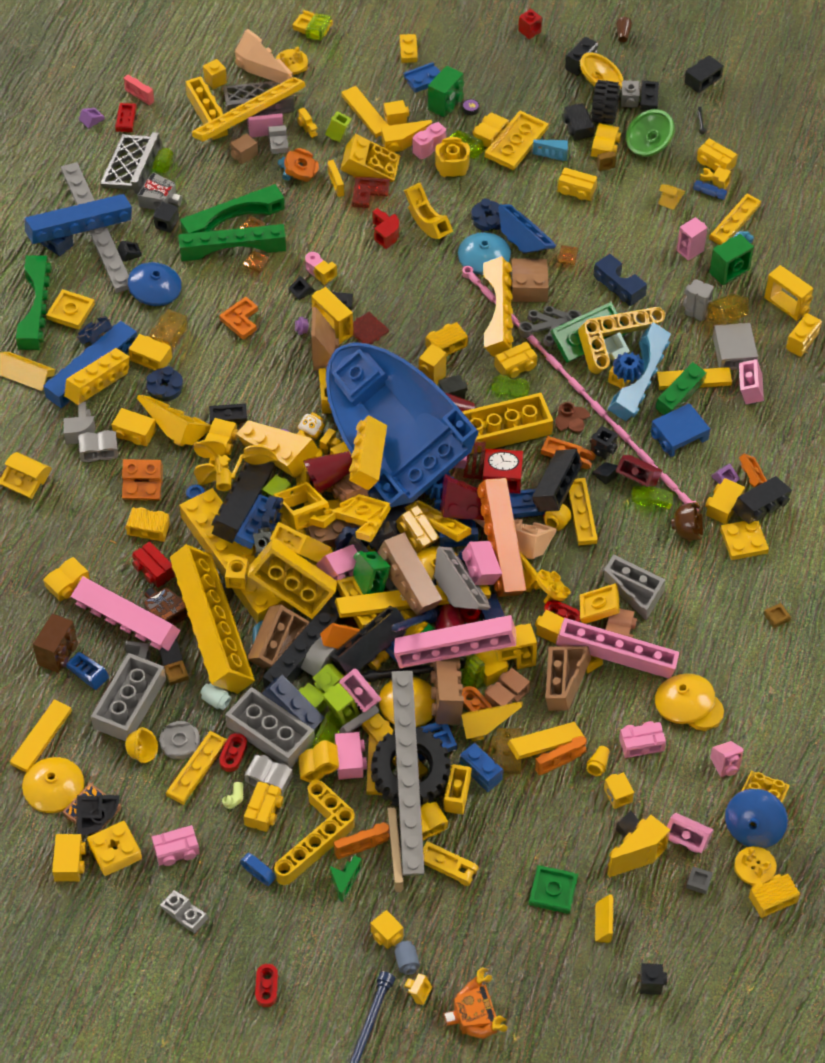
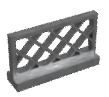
[223,81,295,116]
[100,132,163,194]

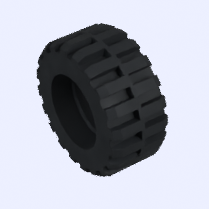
[371,727,450,807]

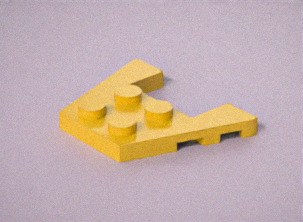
[310,494,391,542]

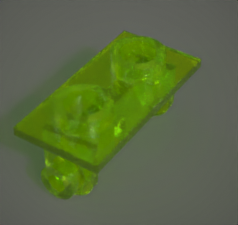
[491,375,530,397]

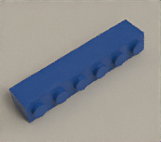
[25,194,132,244]
[44,321,137,408]

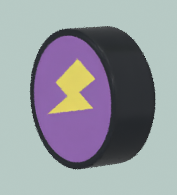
[462,99,479,115]

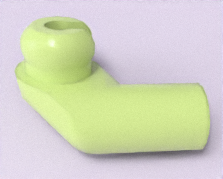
[222,782,243,809]

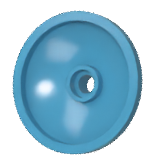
[458,233,511,275]

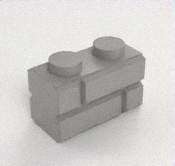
[683,279,714,321]

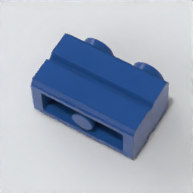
[460,743,503,792]

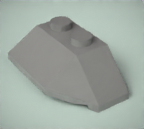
[434,546,491,610]

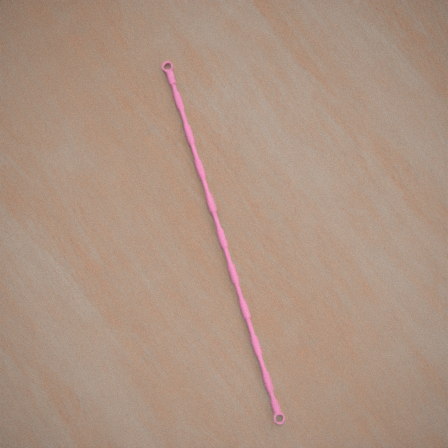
[462,266,699,512]

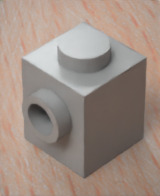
[621,81,639,108]

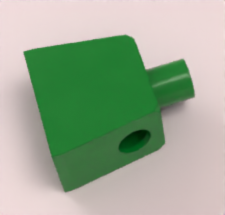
[353,551,391,595]

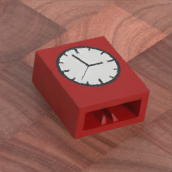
[483,448,523,494]

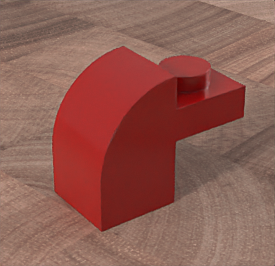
[372,208,399,249]

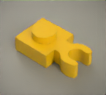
[297,108,318,138]

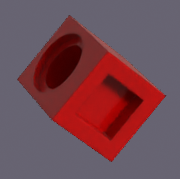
[518,9,542,39]

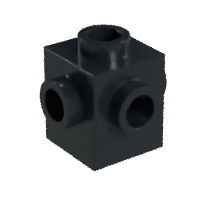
[590,426,618,459]
[368,521,395,552]

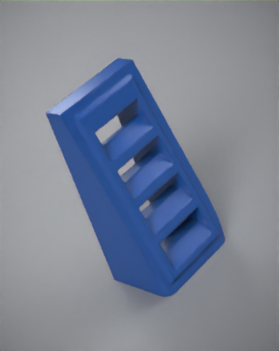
[66,652,109,690]

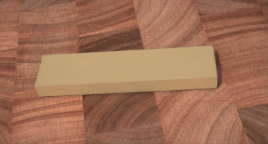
[388,807,403,892]

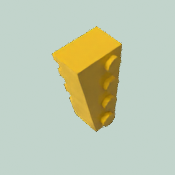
[236,420,319,478]

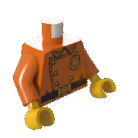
[444,968,507,1039]

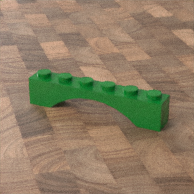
[180,184,285,234]
[178,224,286,262]
[16,255,52,350]

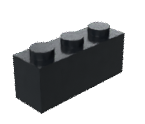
[733,476,792,524]

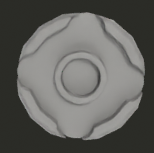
[159,721,200,760]

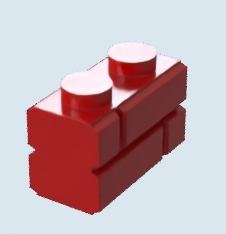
[132,542,175,588]

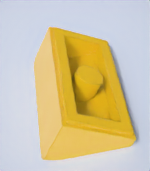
[595,894,613,943]

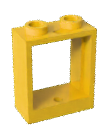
[764,265,814,321]
[311,287,353,345]
[274,482,329,531]
[270,522,331,562]

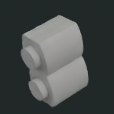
[78,430,118,462]
[245,755,292,796]

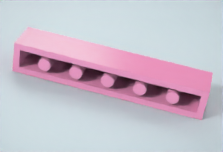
[71,577,181,651]
[394,615,516,668]
[556,618,679,679]

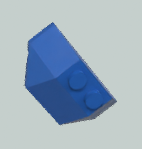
[498,204,556,253]

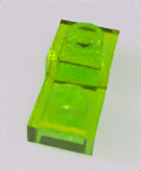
[632,486,673,509]

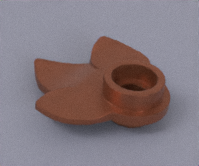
[555,402,591,433]

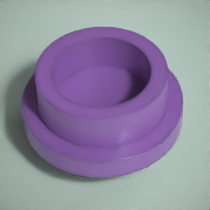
[295,317,308,335]

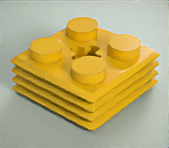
[87,821,142,876]

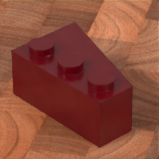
[440,474,484,520]

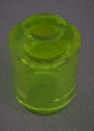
[152,148,174,173]

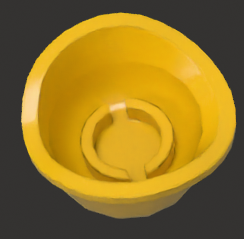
[125,727,158,763]

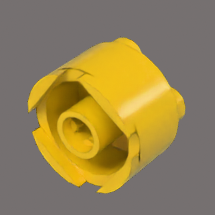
[435,137,470,177]

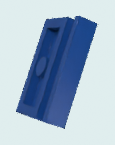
[404,62,440,93]
[509,489,545,518]

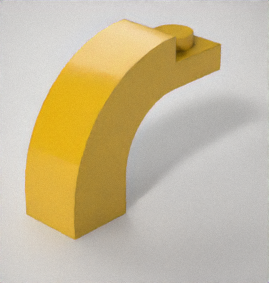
[404,183,453,239]

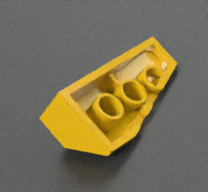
[137,395,211,446]

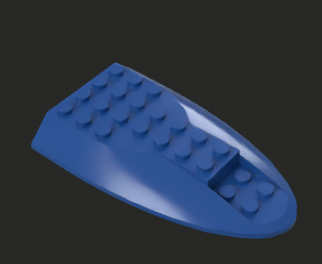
[326,342,478,507]

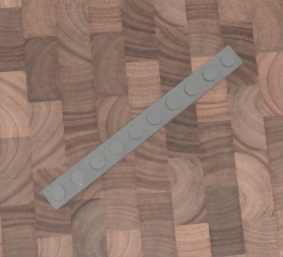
[61,162,129,293]
[392,671,424,876]

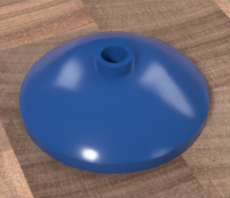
[128,262,182,306]
[725,789,788,848]

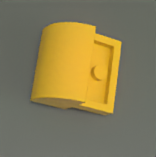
[0,452,52,499]

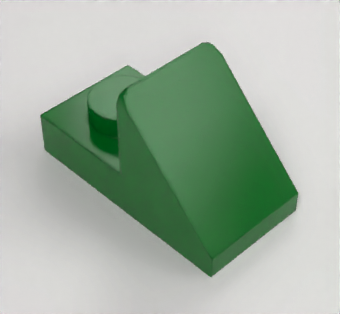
[330,855,362,902]

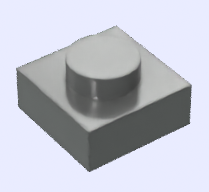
[686,867,713,894]

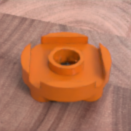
[284,148,319,182]

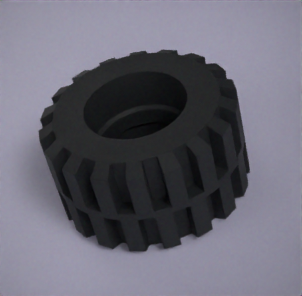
[591,80,620,125]

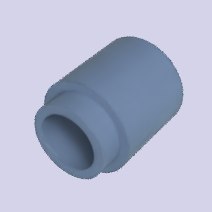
[394,941,420,975]

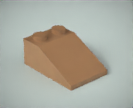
[511,259,549,302]
[311,307,339,371]

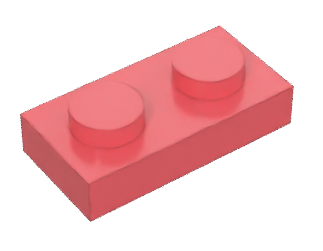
[124,75,154,105]

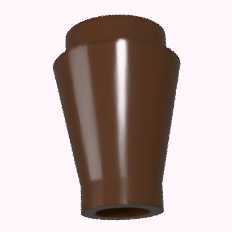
[616,17,633,42]

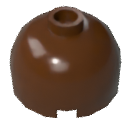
[671,502,703,541]

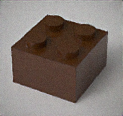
[33,613,78,673]

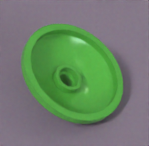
[626,109,675,156]

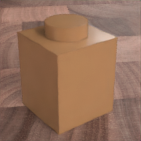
[230,133,258,164]

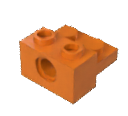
[122,459,163,500]

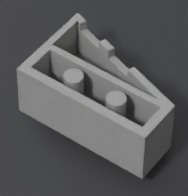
[604,555,665,621]

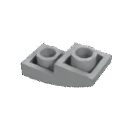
[160,890,208,934]

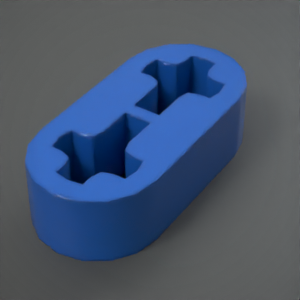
[240,853,276,886]

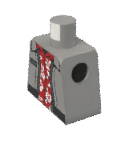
[138,172,182,210]

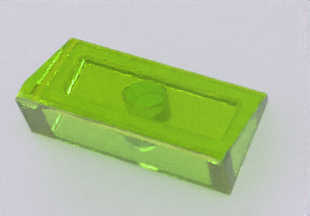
[312,711,342,747]

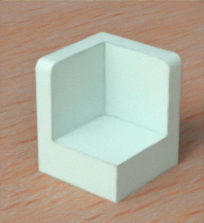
[604,332,630,361]

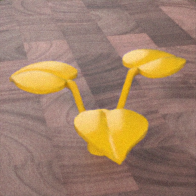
[194,439,277,491]

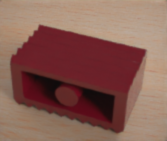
[616,455,662,487]

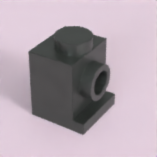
[253,527,274,558]

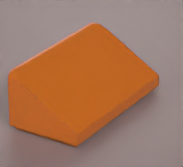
[320,623,361,649]

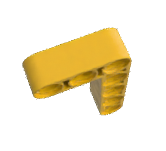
[578,307,665,374]
[274,780,355,885]

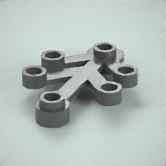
[518,306,581,347]

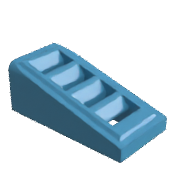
[533,140,568,161]

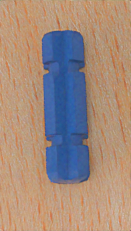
[693,180,727,200]

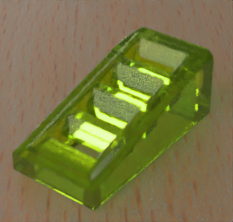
[306,13,331,41]
[450,130,484,159]
[461,654,485,690]

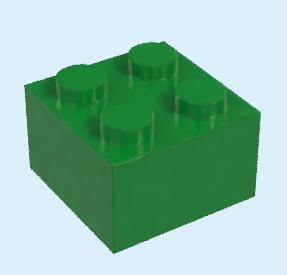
[428,65,464,118]
[709,234,754,286]

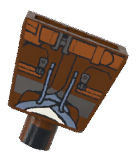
[144,587,188,626]

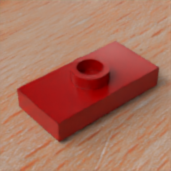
[115,103,137,132]

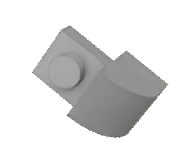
[268,125,289,154]
[64,402,95,444]
[301,637,337,676]

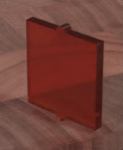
[353,312,390,345]

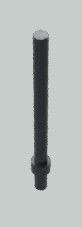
[360,660,471,682]

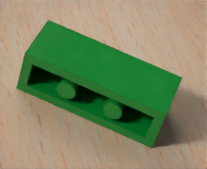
[655,362,707,415]

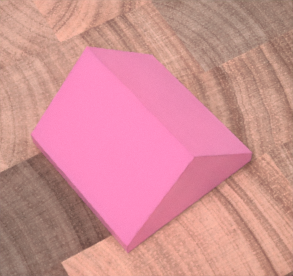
[247,113,283,138]

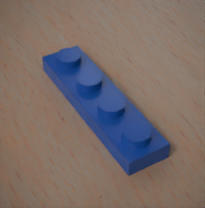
[234,494,268,549]

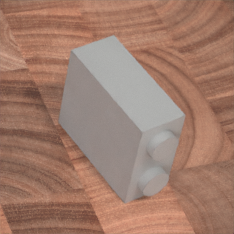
[713,323,758,370]

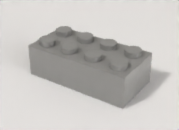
[91,653,166,741]
[225,687,315,769]

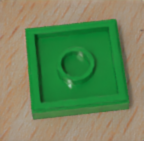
[529,865,578,914]

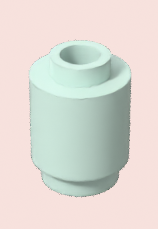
[200,683,231,710]

